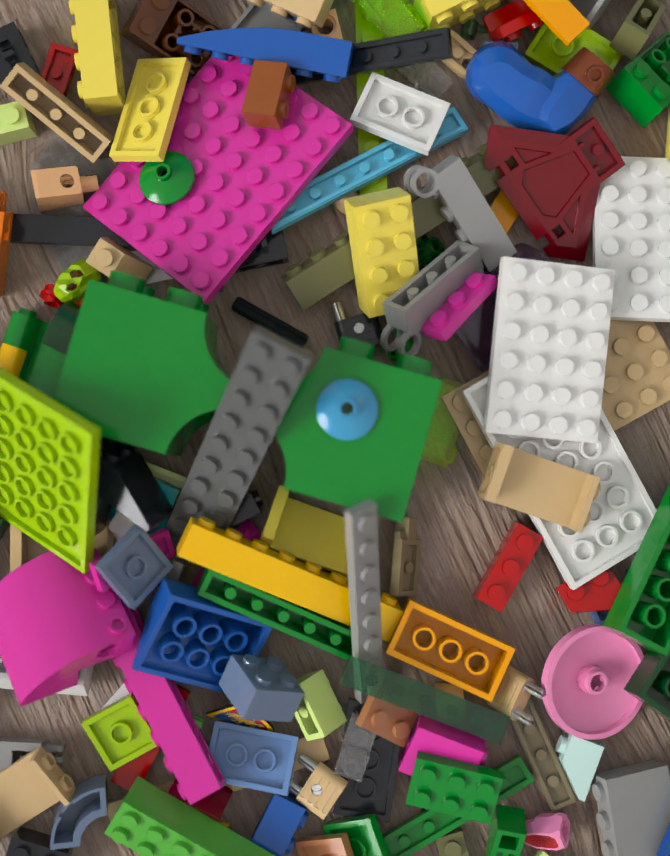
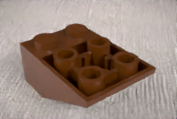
[120,0,223,76]

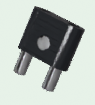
[332,302,383,347]

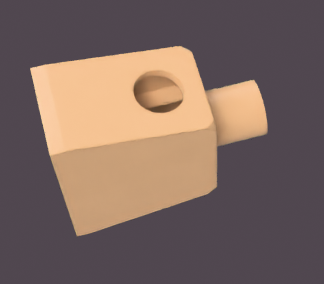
[30,166,99,212]

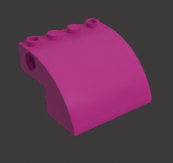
[0,545,136,707]

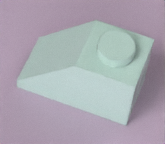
[555,731,604,802]

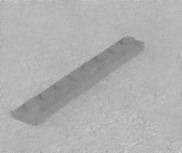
[344,498,383,704]

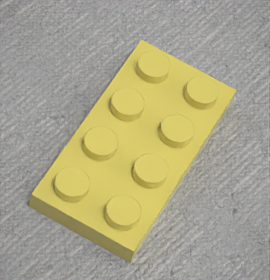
[109,57,191,162]

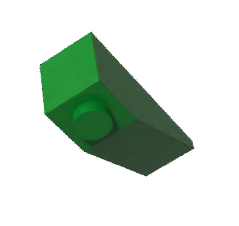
[485,804,527,856]

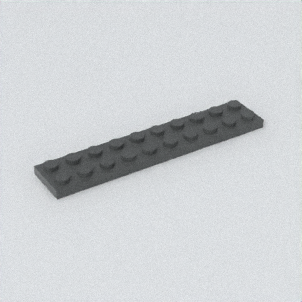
[165,324,314,568]

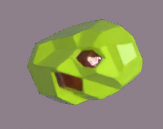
[53,259,101,303]

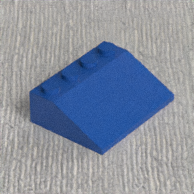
[132,577,272,693]

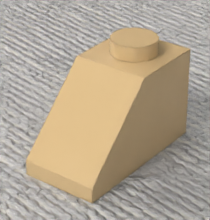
[85,236,154,281]

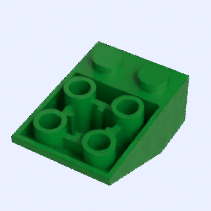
[606,31,670,128]

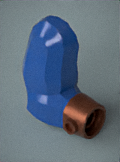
[465,41,615,135]

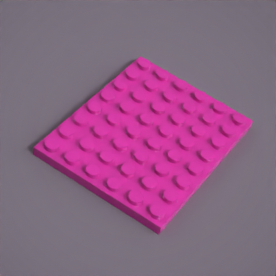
[83,56,354,305]

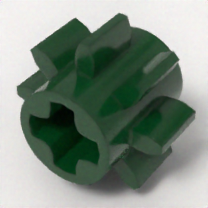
[416,235,445,270]

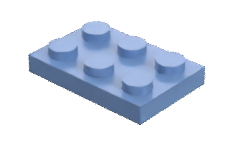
[209,721,300,796]

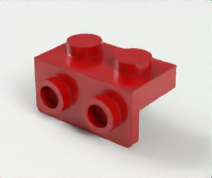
[483,0,545,42]

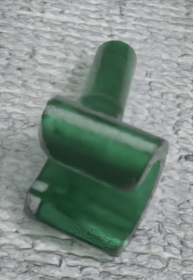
[460,19,489,40]

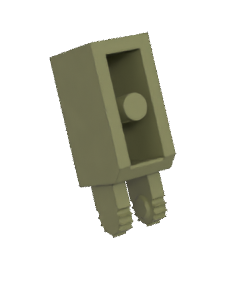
[609,0,666,60]

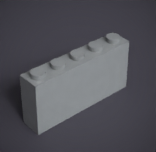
[592,760,670,856]

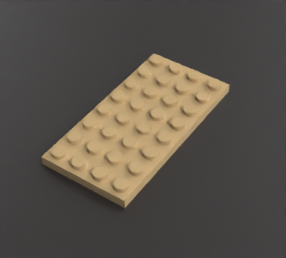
[439,320,670,478]

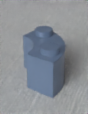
[50,774,109,850]

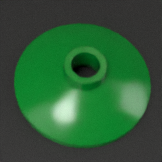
[139,151,195,205]

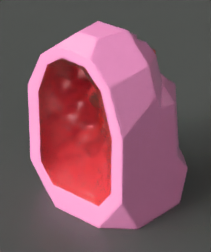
[524,812,570,851]

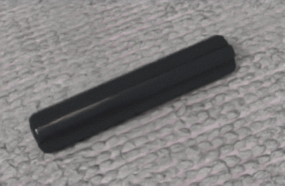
[232,297,309,348]

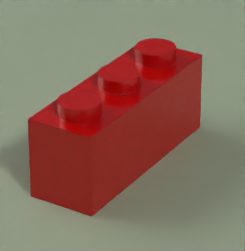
[473,522,543,613]

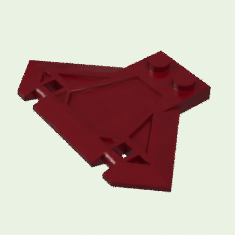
[483,117,626,261]

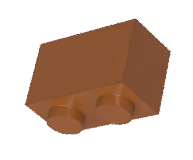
[241,60,296,130]

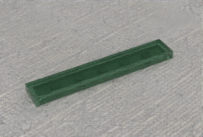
[339,656,510,745]

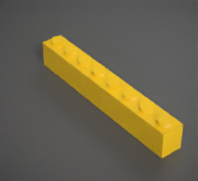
[176,516,404,642]

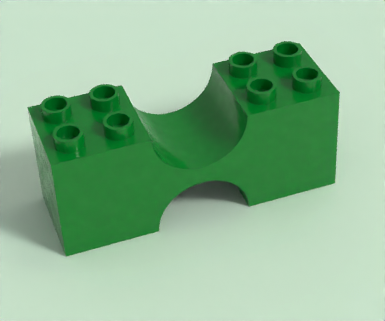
[53,271,443,522]

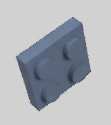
[94,524,174,610]

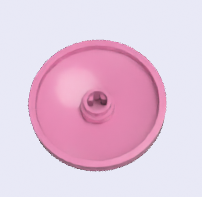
[541,624,644,740]

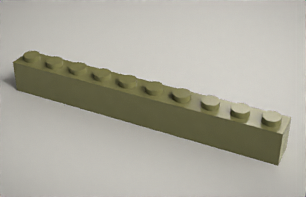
[281,127,516,310]

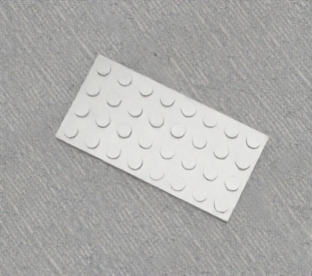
[460,374,657,590]

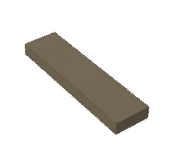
[510,696,578,813]

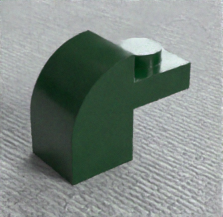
[41,301,81,355]

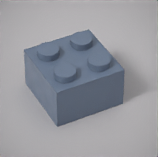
[218,654,305,722]

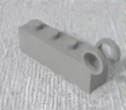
[403,155,517,272]
[380,240,484,356]

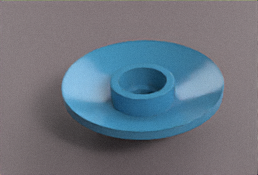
[316,379,378,440]

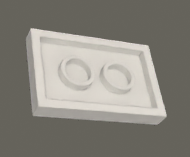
[350,72,451,156]

